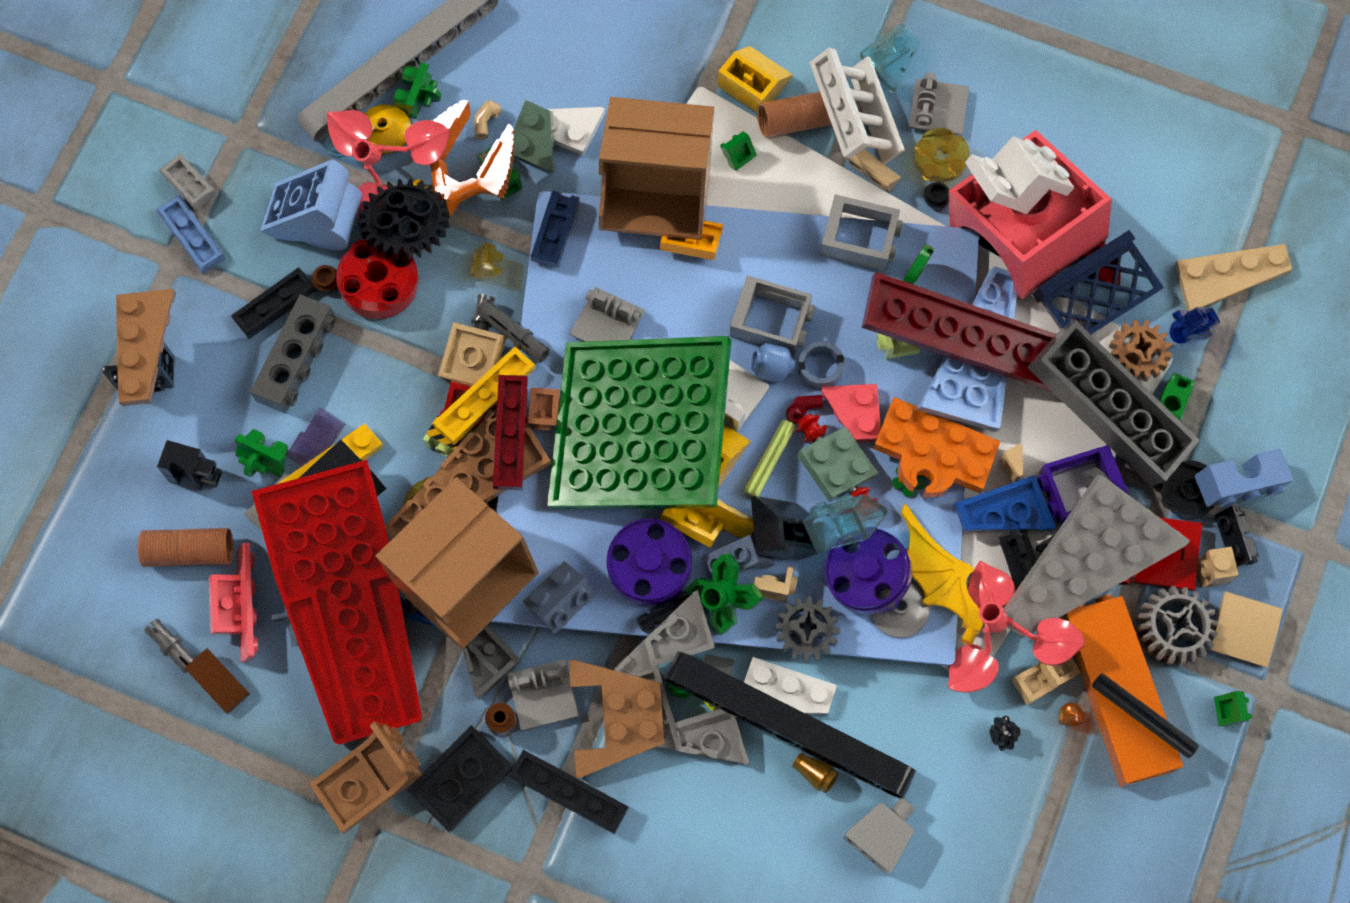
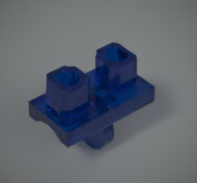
[1169,307,1220,344]

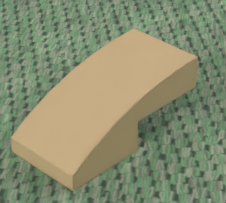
[1011,658,1081,705]

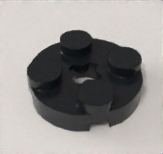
[1160,460,1215,519]

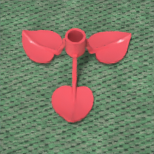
[327,110,450,219]
[948,561,1085,693]

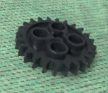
[358,179,450,261]

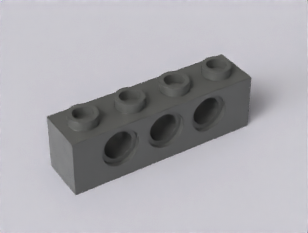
[250,294,336,413]

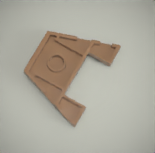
[568,659,665,778]

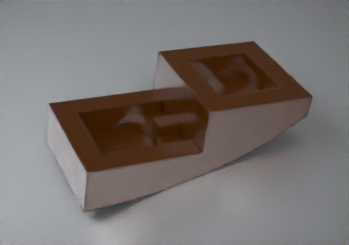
[185,648,250,714]

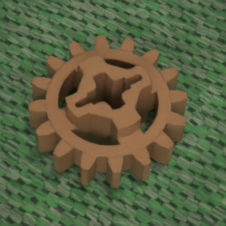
[1109,320,1173,382]

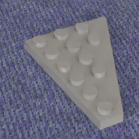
[1003,474,1190,638]

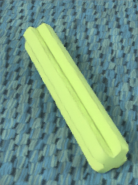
[745,420,795,497]

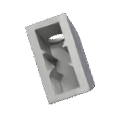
[843,798,915,876]

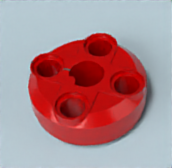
[336,239,419,319]

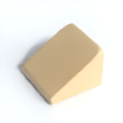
[999,443,1023,483]

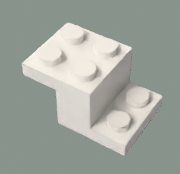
[965,136,1074,214]

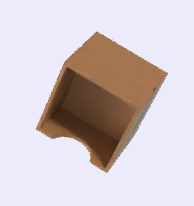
[599,97,714,240]
[376,477,539,650]

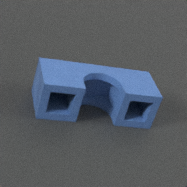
[1194,449,1293,508]

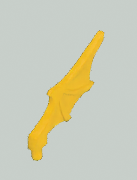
[901,504,983,646]

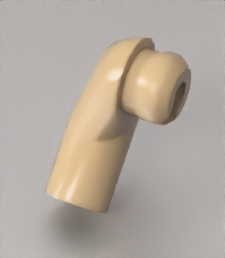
[474,100,501,139]

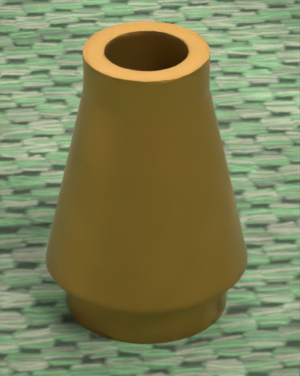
[792,752,839,793]

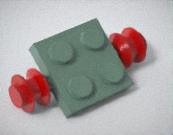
[796,414,878,518]

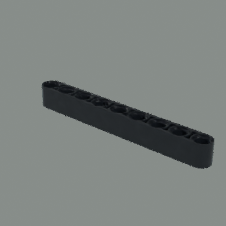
[664,651,916,799]

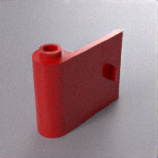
[1118,517,1202,591]

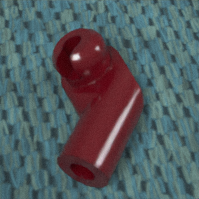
[786,395,824,423]

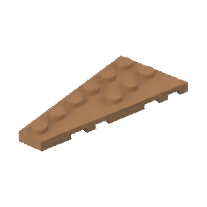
[385,406,552,539]

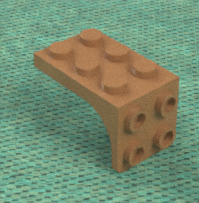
[309,721,422,833]

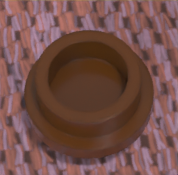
[312,265,338,292]

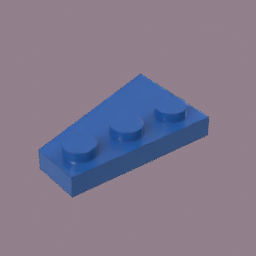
[954,475,1057,532]

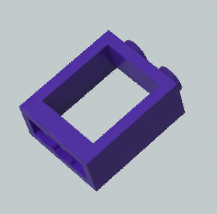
[1037,444,1129,526]

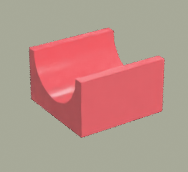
[949,130,1112,299]

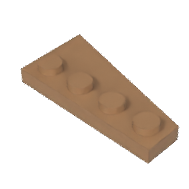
[116,289,176,406]

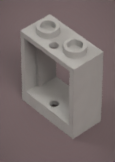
[820,194,903,271]
[730,275,815,355]

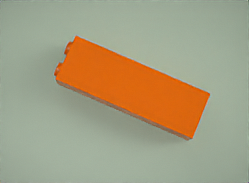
[1061,594,1184,787]

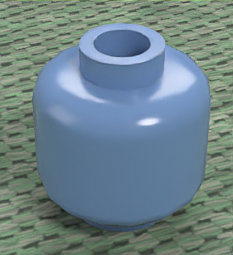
[751,343,795,383]

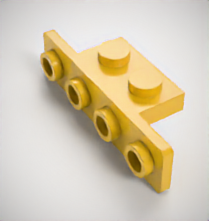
[660,500,754,548]

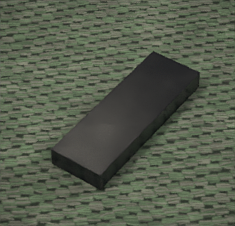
[231,267,317,339]

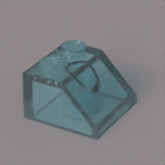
[803,494,888,553]

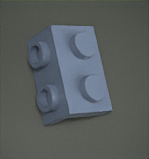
[522,561,596,634]

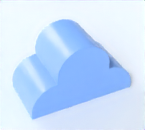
[260,159,363,251]

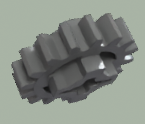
[775,596,840,662]

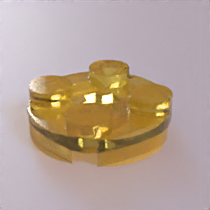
[914,128,969,182]

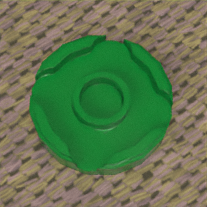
[902,243,934,284]

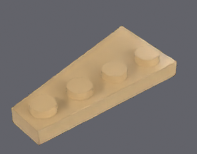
[1175,244,1292,315]

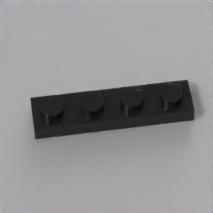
[509,749,629,835]

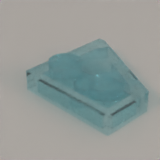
[860,23,919,93]

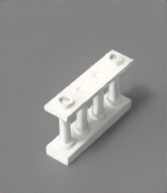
[809,48,905,164]

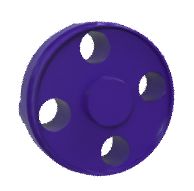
[606,519,692,607]
[825,527,912,615]

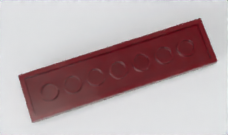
[861,272,1056,392]

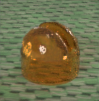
[1058,702,1083,726]

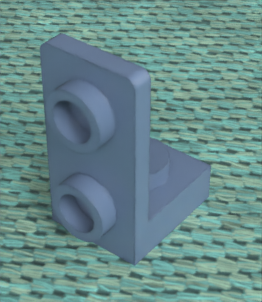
[702,535,776,580]

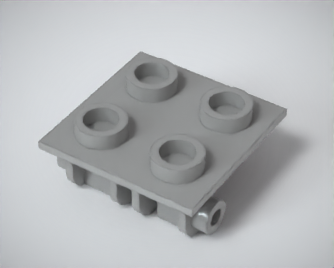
[908,73,969,135]
[569,287,645,341]
[508,659,579,731]

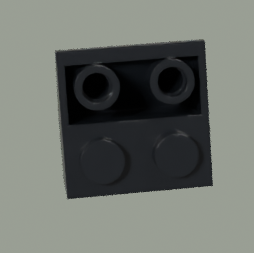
[751,496,824,561]

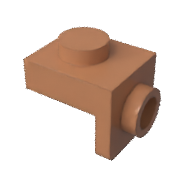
[527,387,560,430]

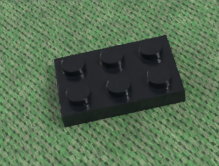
[407,725,514,833]

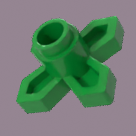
[685,553,764,635]

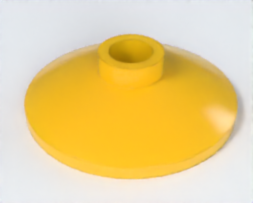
[364,104,411,154]

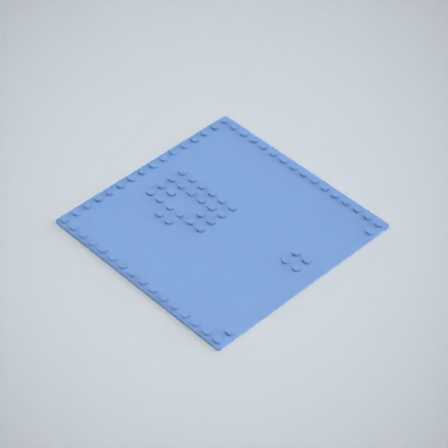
[491,191,979,666]

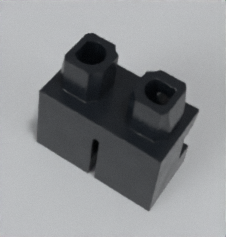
[157,440,222,491]

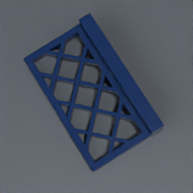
[1032,230,1164,335]

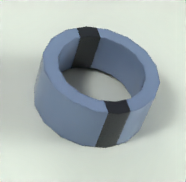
[798,341,844,390]

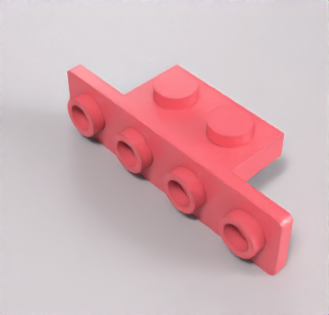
[209,543,258,663]

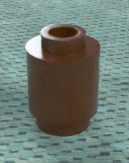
[485,703,517,737]

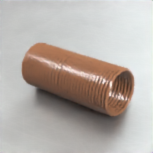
[757,91,832,138]
[138,527,233,567]

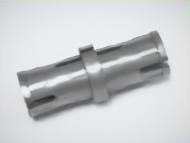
[144,619,195,673]

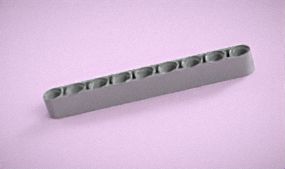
[297,0,499,142]

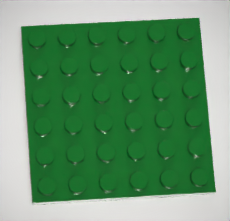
[547,336,732,509]

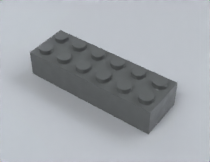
[1027,320,1200,487]

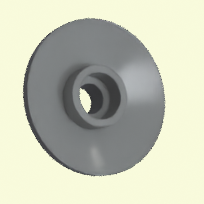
[871,582,930,638]

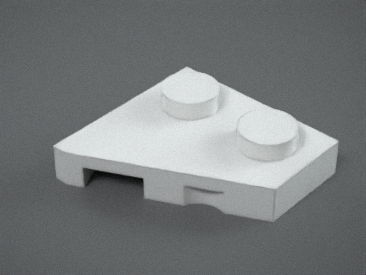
[548,107,605,156]

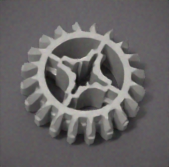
[1137,586,1218,666]

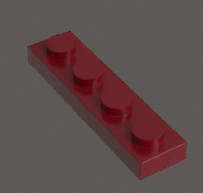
[493,375,528,490]

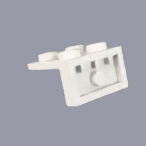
[724,360,769,432]

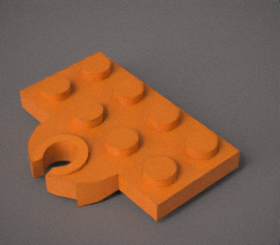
[873,397,1001,498]

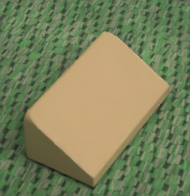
[846,149,901,193]

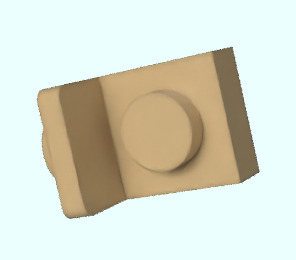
[754,567,798,603]

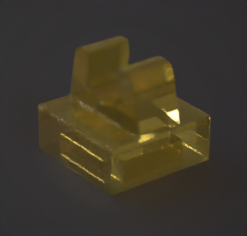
[471,242,504,279]

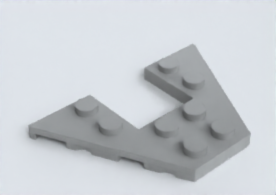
[614,590,749,764]

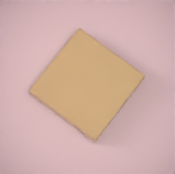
[438,322,507,386]

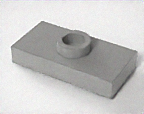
[159,153,217,211]

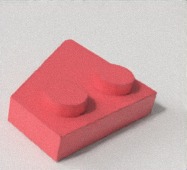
[821,384,881,443]

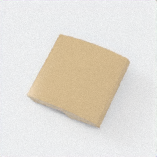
[1211,591,1283,667]

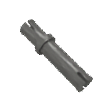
[476,300,550,363]

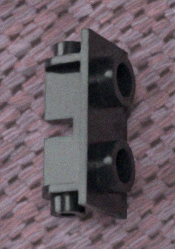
[1214,505,1259,567]
[998,529,1037,590]

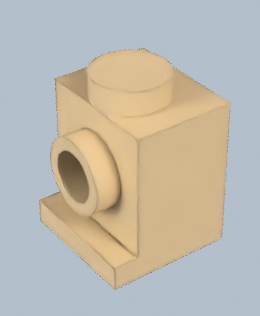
[1197,547,1238,588]

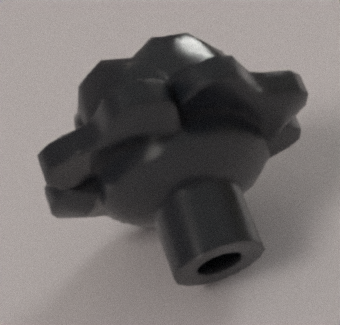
[989,716,1021,751]

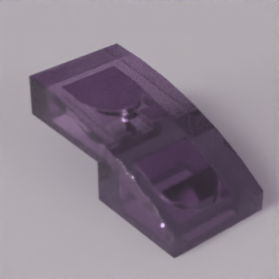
[286,408,346,466]

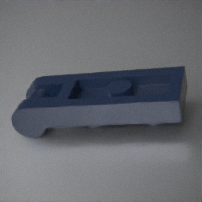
[531,190,580,268]

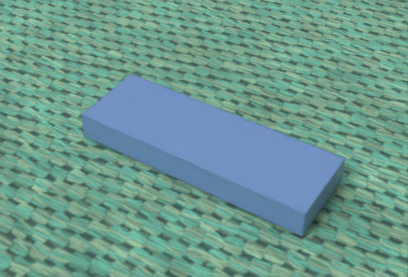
[156,195,226,274]

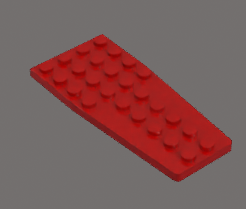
[251,460,422,745]

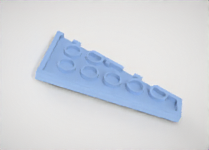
[917,266,1017,432]

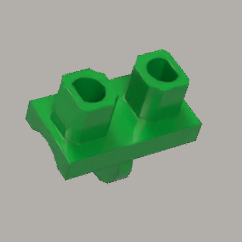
[394,62,442,119]
[235,429,289,477]

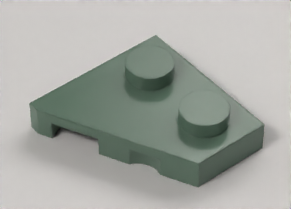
[513,100,556,172]

